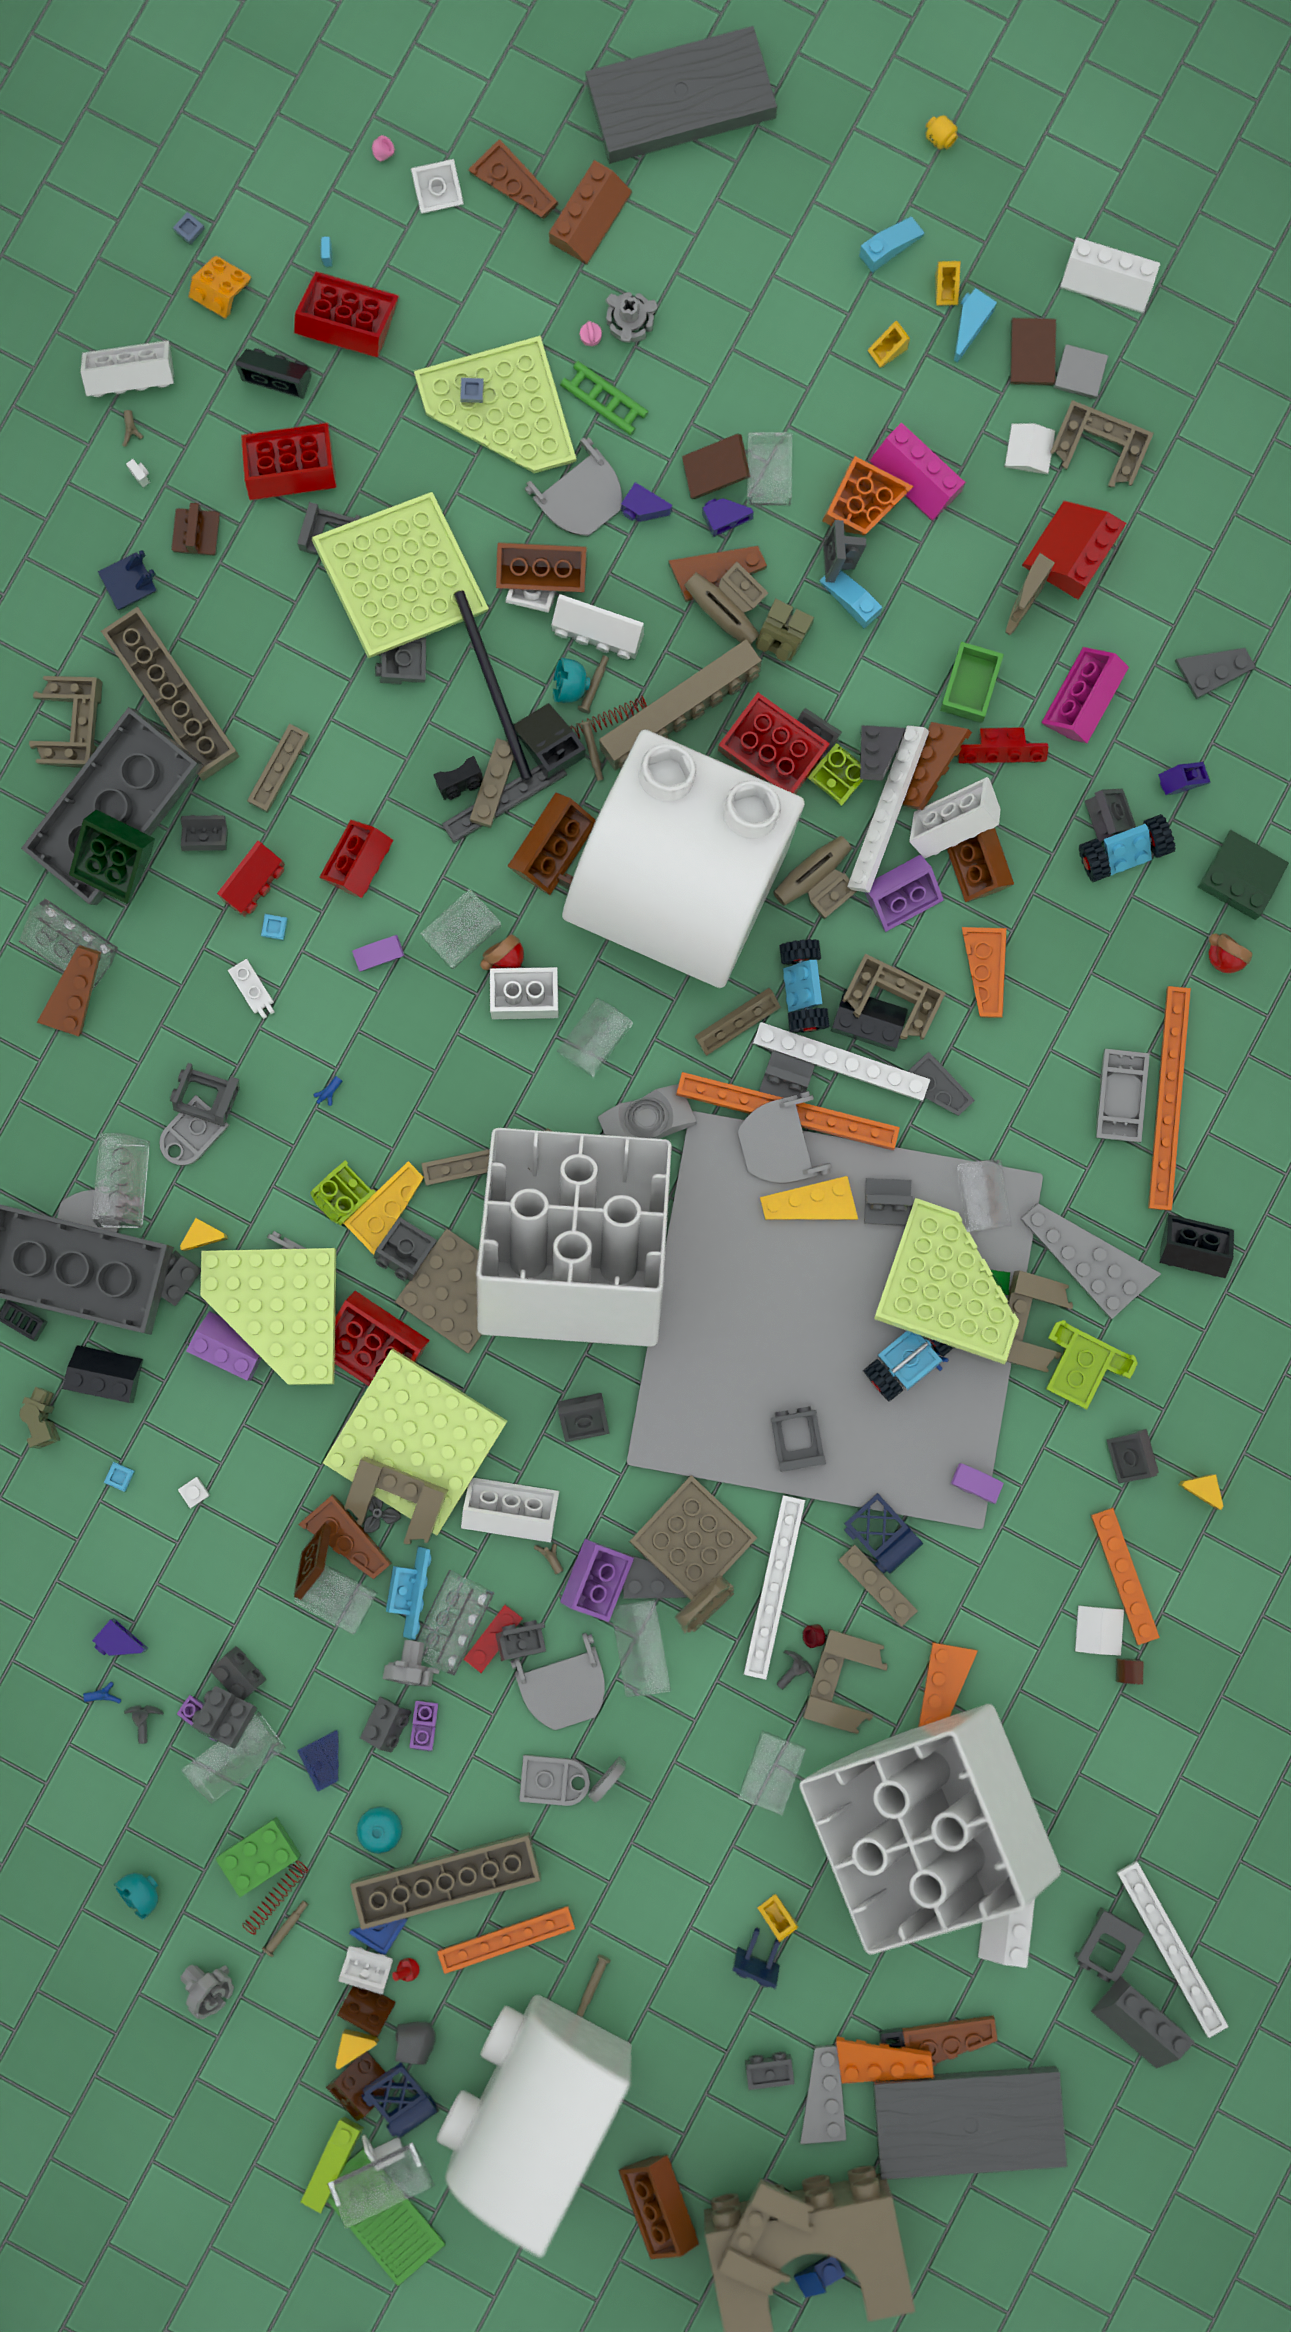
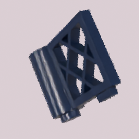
[844,1493,924,1574]
[361,2062,439,2138]

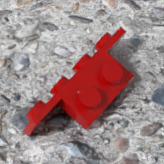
[958,727,1049,763]

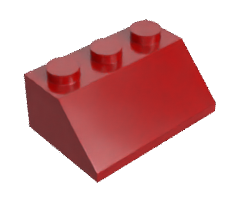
[319,820,393,898]
[217,841,285,917]

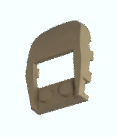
[675,1575,734,1633]

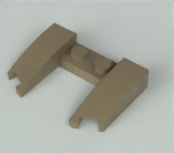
[1050,400,1154,487]
[1005,553,1055,635]
[29,676,103,768]
[842,954,946,1040]
[1006,1271,1073,1373]
[344,1456,448,1544]
[803,1629,887,1734]
[718,2179,814,2295]

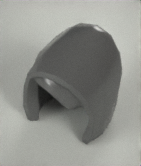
[395,2022,436,2065]

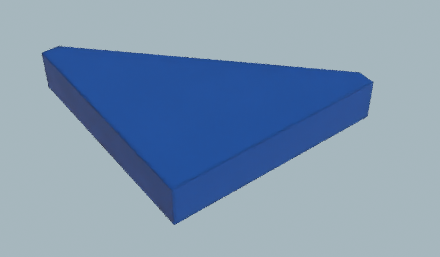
[349,1918,408,1955]

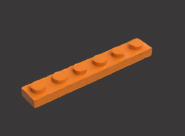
[1091,1508,1160,1645]
[437,1906,575,1974]

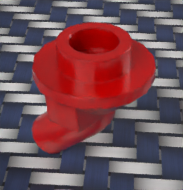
[392,1958,420,1981]

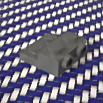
[375,637,426,684]
[373,1217,437,1281]
[192,1686,257,1749]

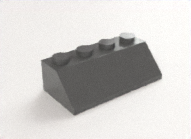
[1091,1976,1194,2068]

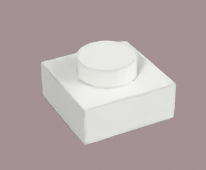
[126,459,150,488]
[178,1477,210,1508]

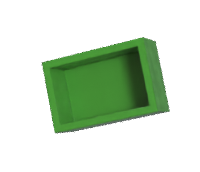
[940,641,1004,723]
[215,1817,301,1897]

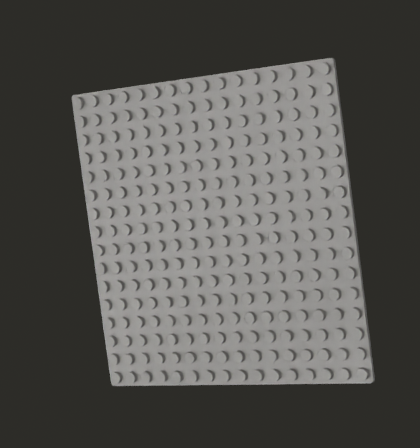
[627,1111,1043,1529]

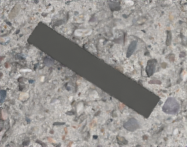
[442,766,567,843]

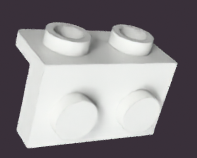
[339,1946,393,1994]

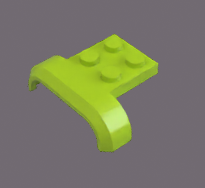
[1046,1320,1138,1410]

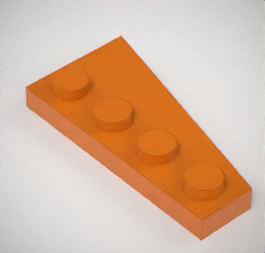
[962,927,1007,1018]
[918,1642,978,1727]
[836,2036,934,2083]

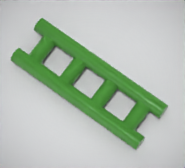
[560,361,649,436]

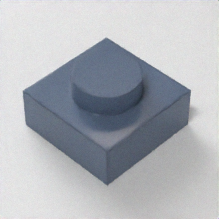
[173,212,205,245]
[460,378,484,403]

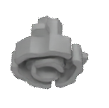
[606,292,658,343]
[383,1640,440,1687]
[181,1965,234,2019]

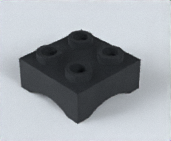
[433,756,483,800]

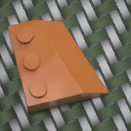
[822,456,913,535]

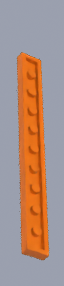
[1148,986,1191,1211]
[676,1072,900,1150]

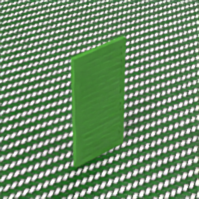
[327,2147,446,2286]

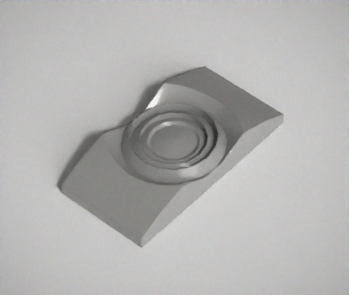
[1096,1049,1150,1143]
[598,1084,697,1139]

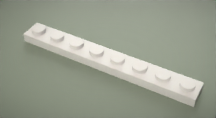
[847,726,929,893]
[753,1022,930,1102]
[744,1495,805,1679]
[1117,1861,1229,2038]

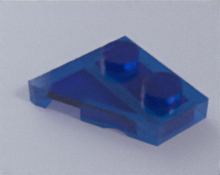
[297,1730,339,1792]

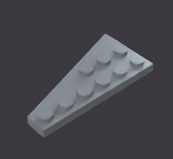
[1020,1203,1161,1319]

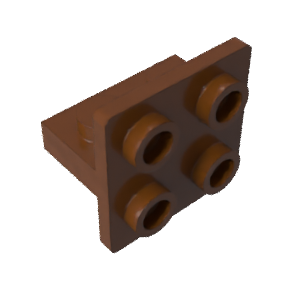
[172,503,220,556]
[337,1986,395,2038]

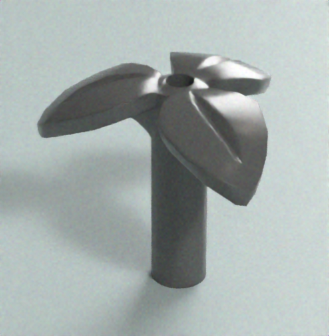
[363,1496,401,1533]
[777,1650,815,1689]
[124,1705,164,1744]

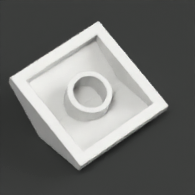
[411,159,463,213]
[1005,424,1055,474]
[506,589,556,613]
[1075,1606,1124,1655]

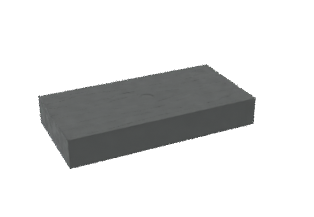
[585,26,777,164]
[21,707,204,905]
[0,1205,174,1335]
[873,2066,1067,2180]

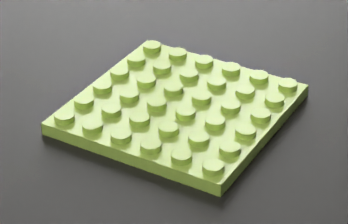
[312,492,489,658]
[323,1349,508,1535]

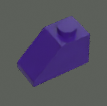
[621,482,672,522]
[702,498,754,537]
[1158,762,1211,795]
[92,1618,148,1656]

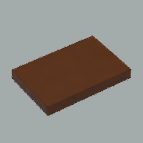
[1010,318,1056,385]
[682,434,751,499]
[294,1523,332,1600]

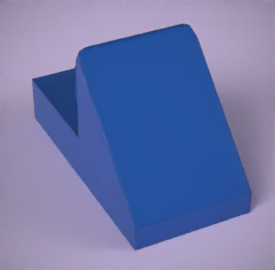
[794,2255,846,2298]

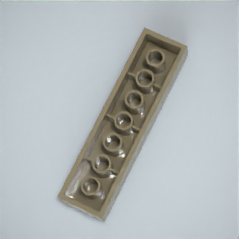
[101,607,240,781]
[599,639,762,771]
[350,1832,541,1930]

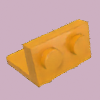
[189,256,251,319]

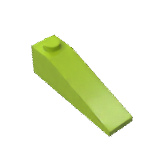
[301,2116,364,2214]

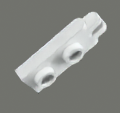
[228,959,274,1019]

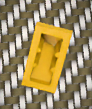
[935,261,961,305]
[868,321,910,367]
[180,1218,228,1251]
[1178,1474,1223,1510]
[758,1894,798,1941]
[335,2029,379,2070]

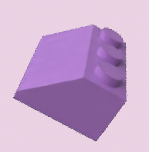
[865,854,944,932]
[186,1311,262,1381]
[560,1539,634,1622]

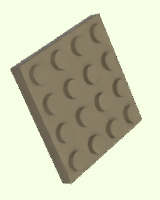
[395,1228,482,1354]
[629,1475,757,1601]

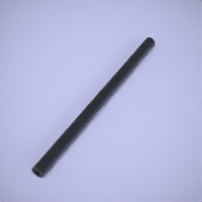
[454,590,532,781]

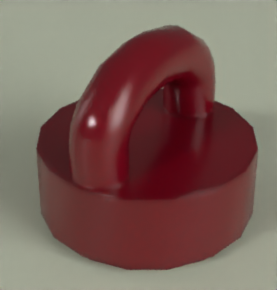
[803,1624,826,1648]

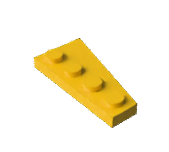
[343,1161,424,1255]
[760,1176,858,1220]

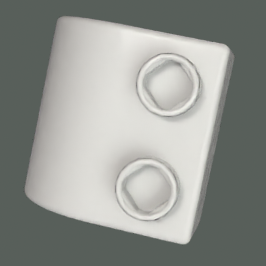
[562,730,805,988]
[477,1128,672,1347]
[800,1704,1061,1954]
[437,1995,632,2257]

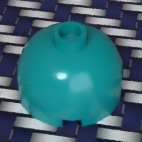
[553,658,590,703]
[356,1806,403,1854]
[114,1873,158,1920]

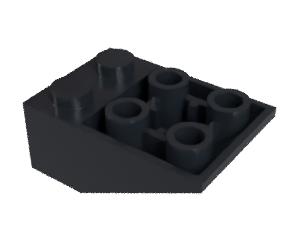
[514,703,586,780]

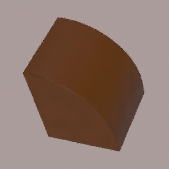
[1116,1658,1144,1685]

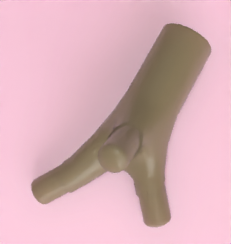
[123,410,143,447]
[534,1543,563,1574]

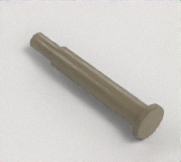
[578,655,609,714]
[579,720,603,781]
[262,1900,309,1957]
[577,1955,611,2017]

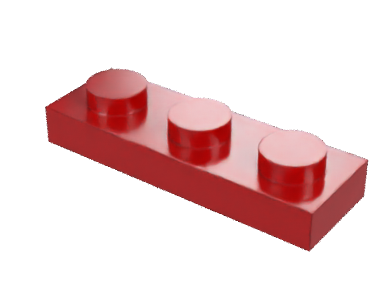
[463,1604,523,1673]

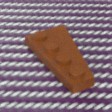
[468,139,559,219]
[669,546,767,602]
[902,722,972,810]
[37,945,101,1036]
[298,1494,392,1579]
[902,2015,997,2067]

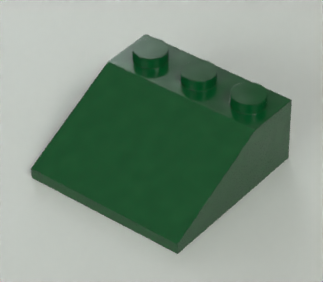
[69,809,155,904]
[1198,830,1289,920]

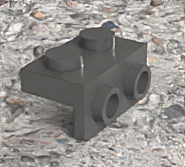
[797,708,842,759]
[181,815,228,851]
[161,1250,201,1306]
[495,1620,546,1661]
[210,1646,266,1700]
[360,1697,411,1752]
[745,2052,794,2090]

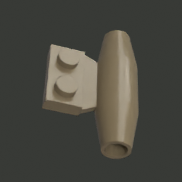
[684,562,768,644]
[773,836,857,919]

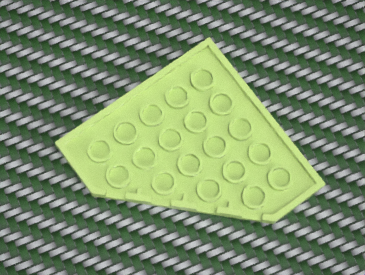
[414,336,577,473]
[874,1198,1019,1364]
[200,1248,336,1385]

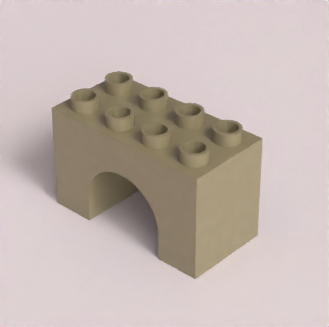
[704,2166,915,2332]

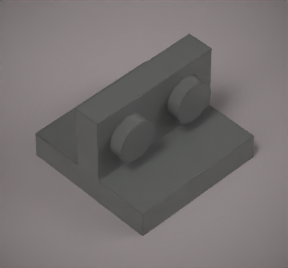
[823,520,866,583]
[1085,789,1136,842]
[759,1051,815,1098]
[864,1178,913,1225]
[557,1393,610,1442]
[1106,1429,1159,1484]

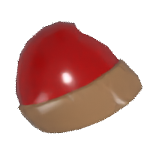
[1208,933,1252,974]
[480,934,524,970]

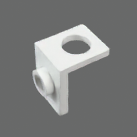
[362,2135,405,2170]

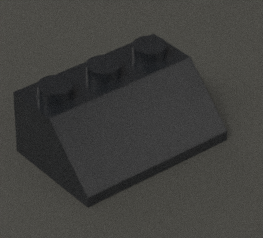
[236,348,312,399]
[831,989,908,1052]
[1159,1214,1234,1278]
[62,1345,143,1403]

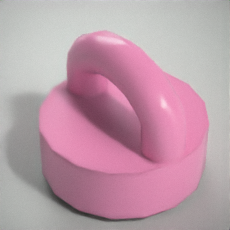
[372,135,394,161]
[580,321,602,346]

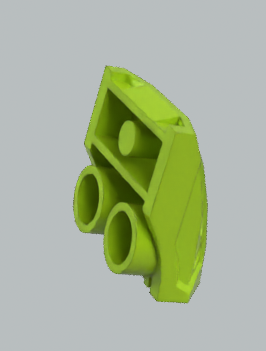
[808,743,863,806]
[310,1160,376,1225]

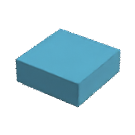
[321,237,332,267]
[261,914,288,941]
[104,1462,135,1492]

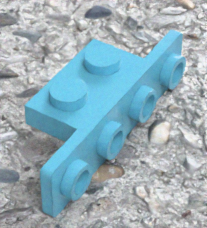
[386,1547,431,1640]

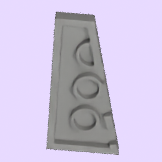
[800,2044,846,2144]

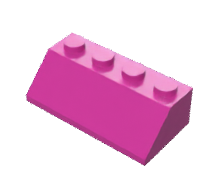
[869,422,965,521]
[1041,647,1129,743]

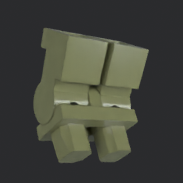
[755,598,814,662]
[19,1387,60,1449]

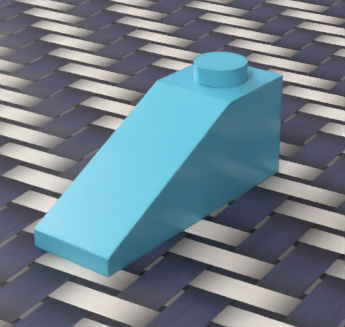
[859,217,925,273]
[954,288,997,363]
[819,570,882,629]

